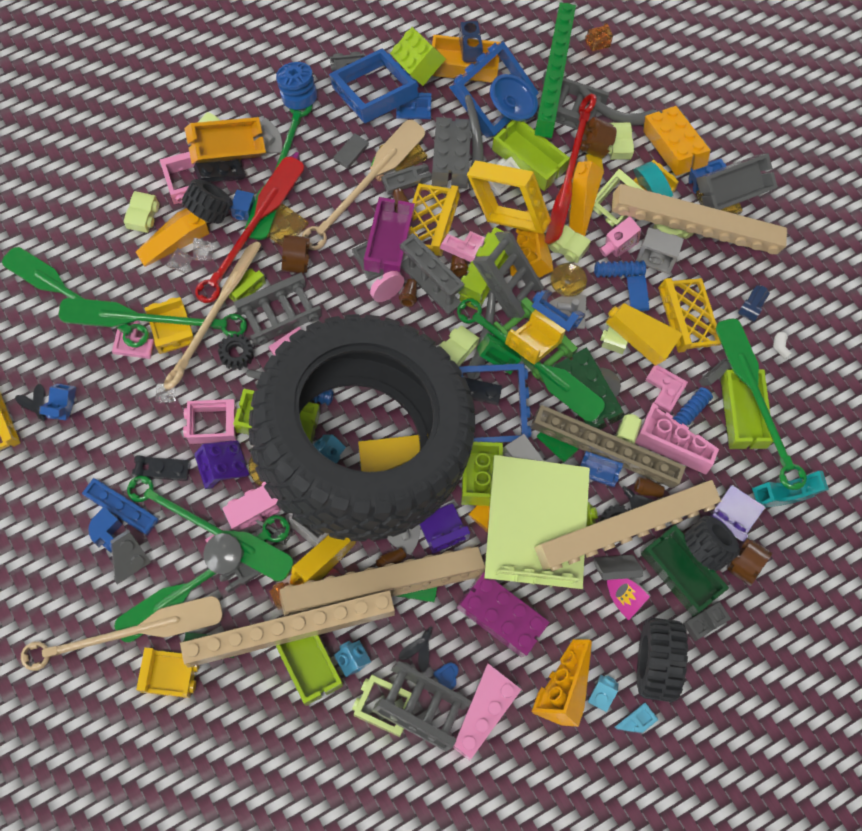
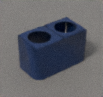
[459,21,483,62]

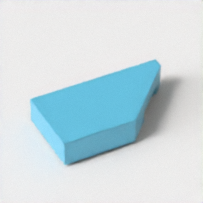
[615,703,659,733]

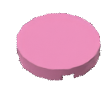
[370,271,404,302]

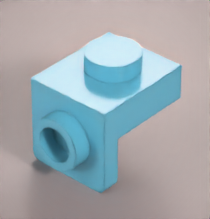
[588,675,619,712]

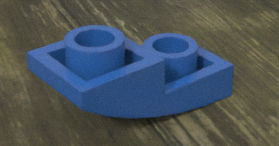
[627,275,649,311]

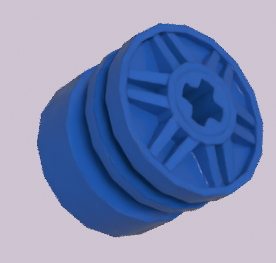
[276,62,317,110]

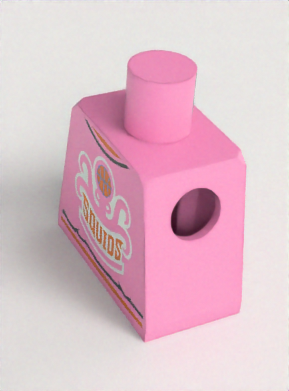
[599,216,641,257]

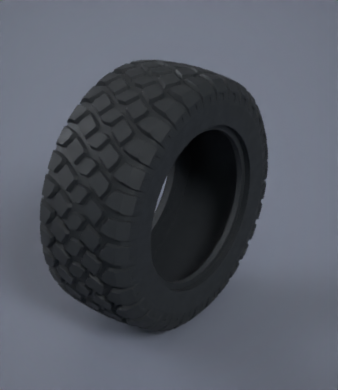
[249,314,475,541]

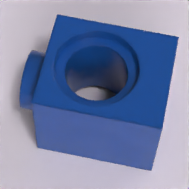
[230,190,255,221]

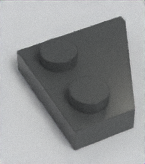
[110,530,151,585]

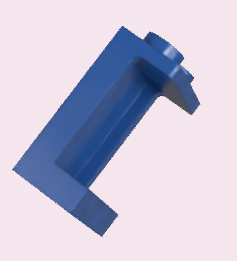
[532,290,586,332]

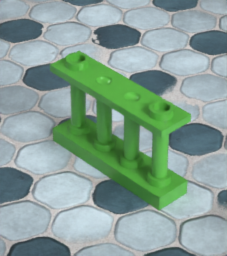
[494,297,578,382]

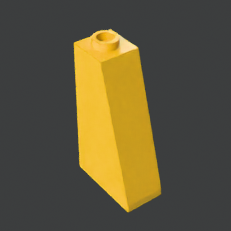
[606,303,682,366]
[358,434,429,472]
[289,535,356,586]

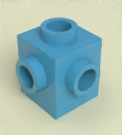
[314,435,346,463]
[334,640,371,677]

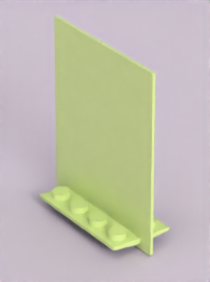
[484,455,590,589]

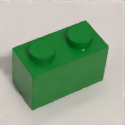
[477,333,521,375]

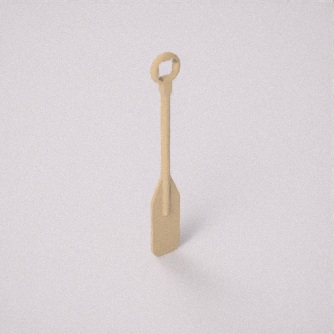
[302,120,425,250]
[164,242,261,390]
[21,596,222,671]

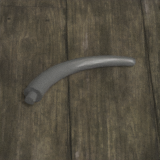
[579,84,662,126]
[465,95,484,190]
[466,290,496,379]

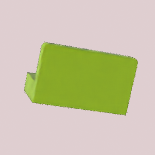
[228,268,266,302]

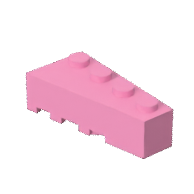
[635,403,719,474]
[222,482,281,532]
[453,664,522,761]

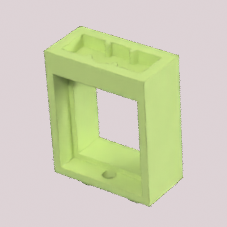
[593,169,644,226]
[352,675,412,737]

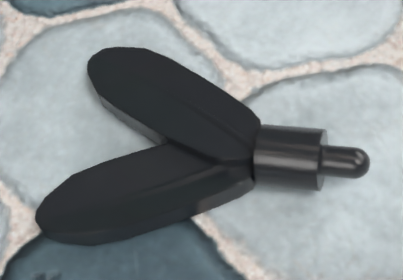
[15,384,46,421]
[622,486,654,510]
[399,627,433,672]

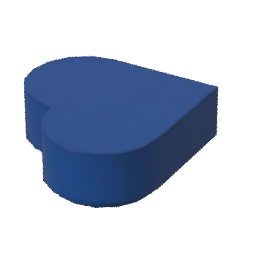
[433,663,458,690]

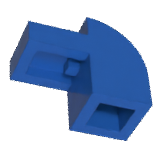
[39,383,76,421]
[89,507,122,553]

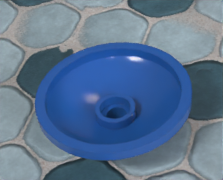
[490,74,538,121]

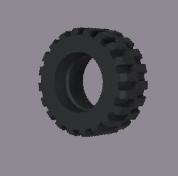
[637,617,688,702]

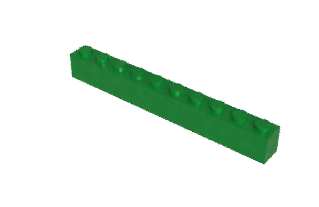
[535,2,576,138]

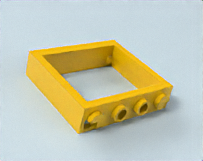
[467,160,551,234]

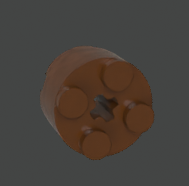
[580,117,617,158]
[281,235,310,273]
[727,538,773,586]

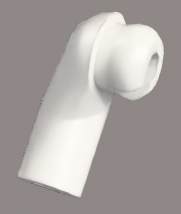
[773,332,792,359]

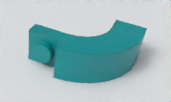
[633,162,673,197]
[752,471,829,507]

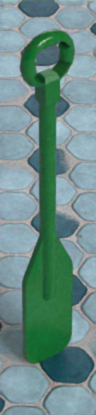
[245,104,313,240]
[2,247,149,348]
[58,298,247,337]
[457,298,605,422]
[715,318,807,490]
[127,476,294,582]
[114,515,290,643]

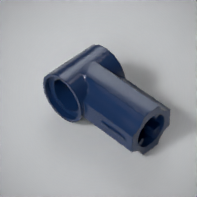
[738,285,770,322]

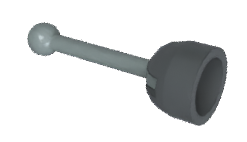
[256,520,292,545]

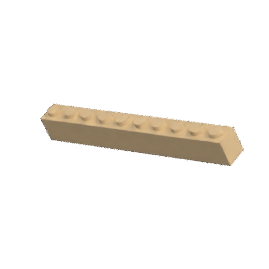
[612,184,787,254]
[534,480,722,571]
[280,547,485,617]
[180,590,395,668]

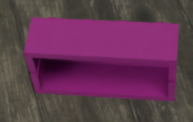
[364,197,415,274]
[456,572,550,657]

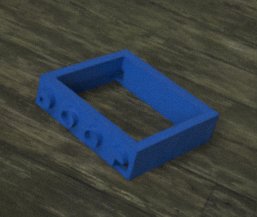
[449,41,539,138]
[329,48,419,123]
[459,364,531,443]

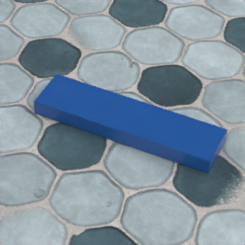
[82,478,159,536]

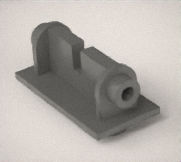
[330,52,364,71]

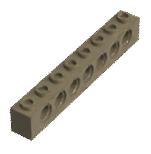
[530,405,686,488]

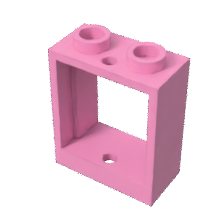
[160,152,195,204]
[183,399,237,444]

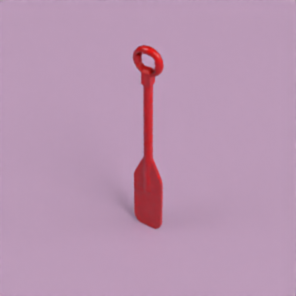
[545,94,597,244]
[195,156,304,303]

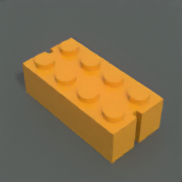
[432,34,501,82]
[643,106,711,176]
[185,117,266,164]

